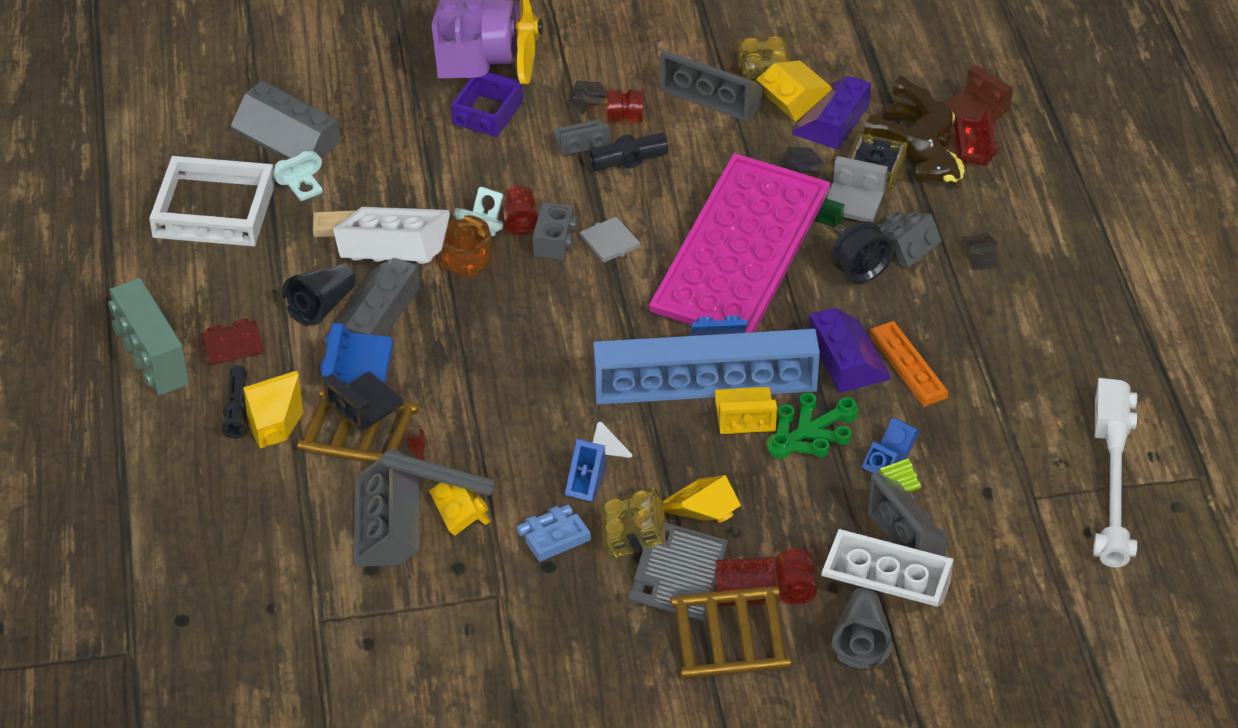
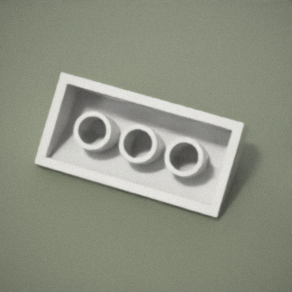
[333,207,450,264]
[822,529,953,607]

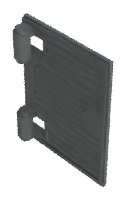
[628,521,728,622]

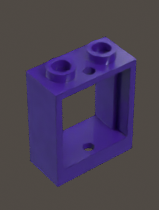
[451,72,523,137]

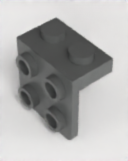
[877,211,942,267]

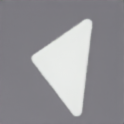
[593,422,632,458]

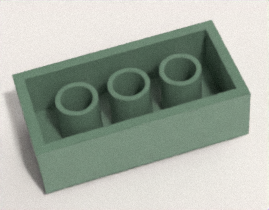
[108,278,189,396]

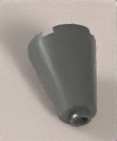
[831,588,893,669]

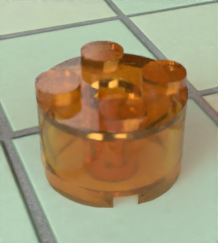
[439,215,492,278]

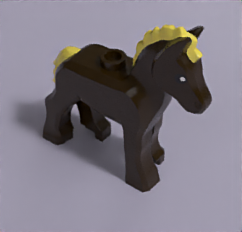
[863,75,965,188]

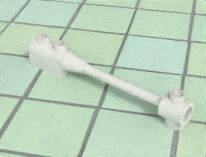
[1093,378,1137,568]

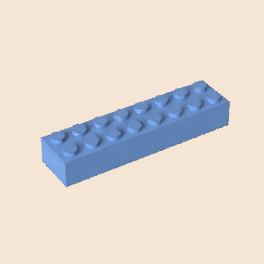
[593,329,820,404]

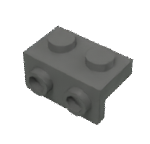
[553,119,610,156]

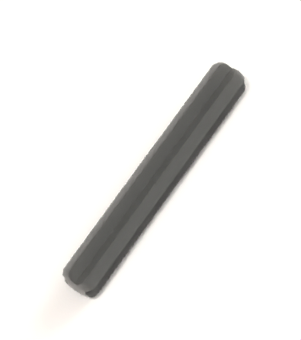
[382,451,495,495]

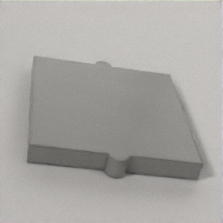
[580,217,640,263]

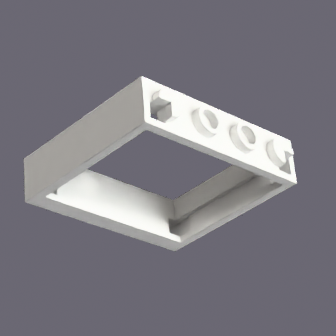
[149,156,275,246]

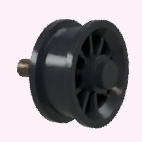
[831,221,895,284]

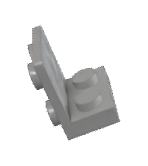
[827,156,888,222]

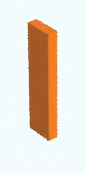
[869,321,948,407]

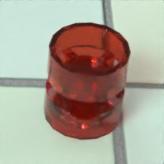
[607,90,643,122]
[502,186,538,235]
[775,548,817,605]

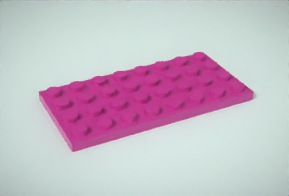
[649,153,830,333]

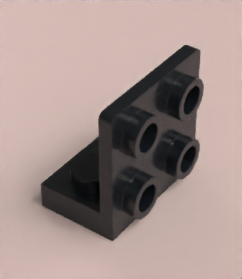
[323,372,404,432]

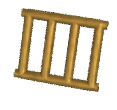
[297,388,419,463]
[670,586,792,678]

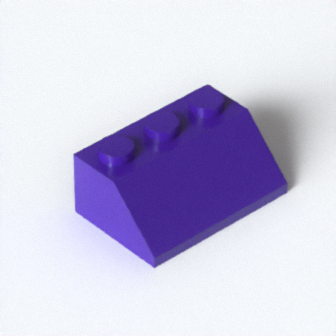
[792,76,871,150]
[809,308,891,393]

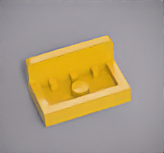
[429,482,490,536]

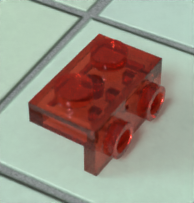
[954,111,998,166]
[202,319,264,366]
[715,557,778,607]

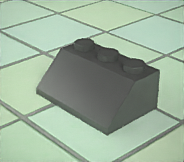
[868,473,948,557]

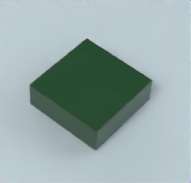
[816,198,845,227]

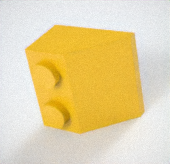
[756,60,832,122]

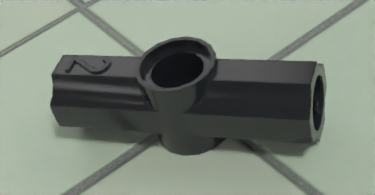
[589,132,668,171]

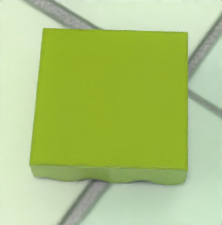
[878,458,921,492]

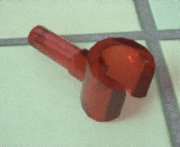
[407,429,426,461]

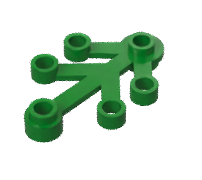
[766,393,858,459]

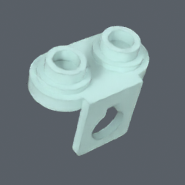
[273,151,323,201]
[454,187,504,236]

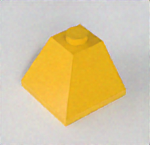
[243,371,303,448]
[658,475,741,523]

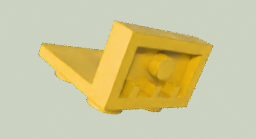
[715,387,777,434]

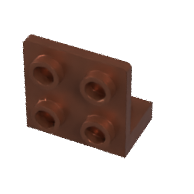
[944,64,1013,133]

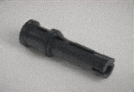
[221,365,247,439]

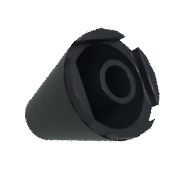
[282,265,356,326]

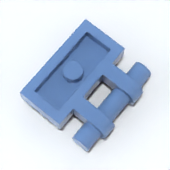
[516,504,591,562]

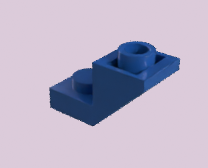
[862,417,920,474]

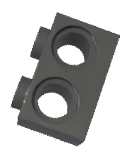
[533,202,578,260]

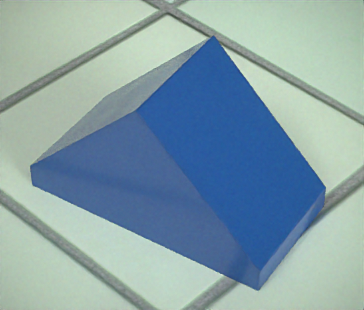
[565,439,606,501]

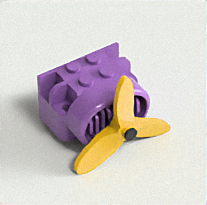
[432,0,543,84]

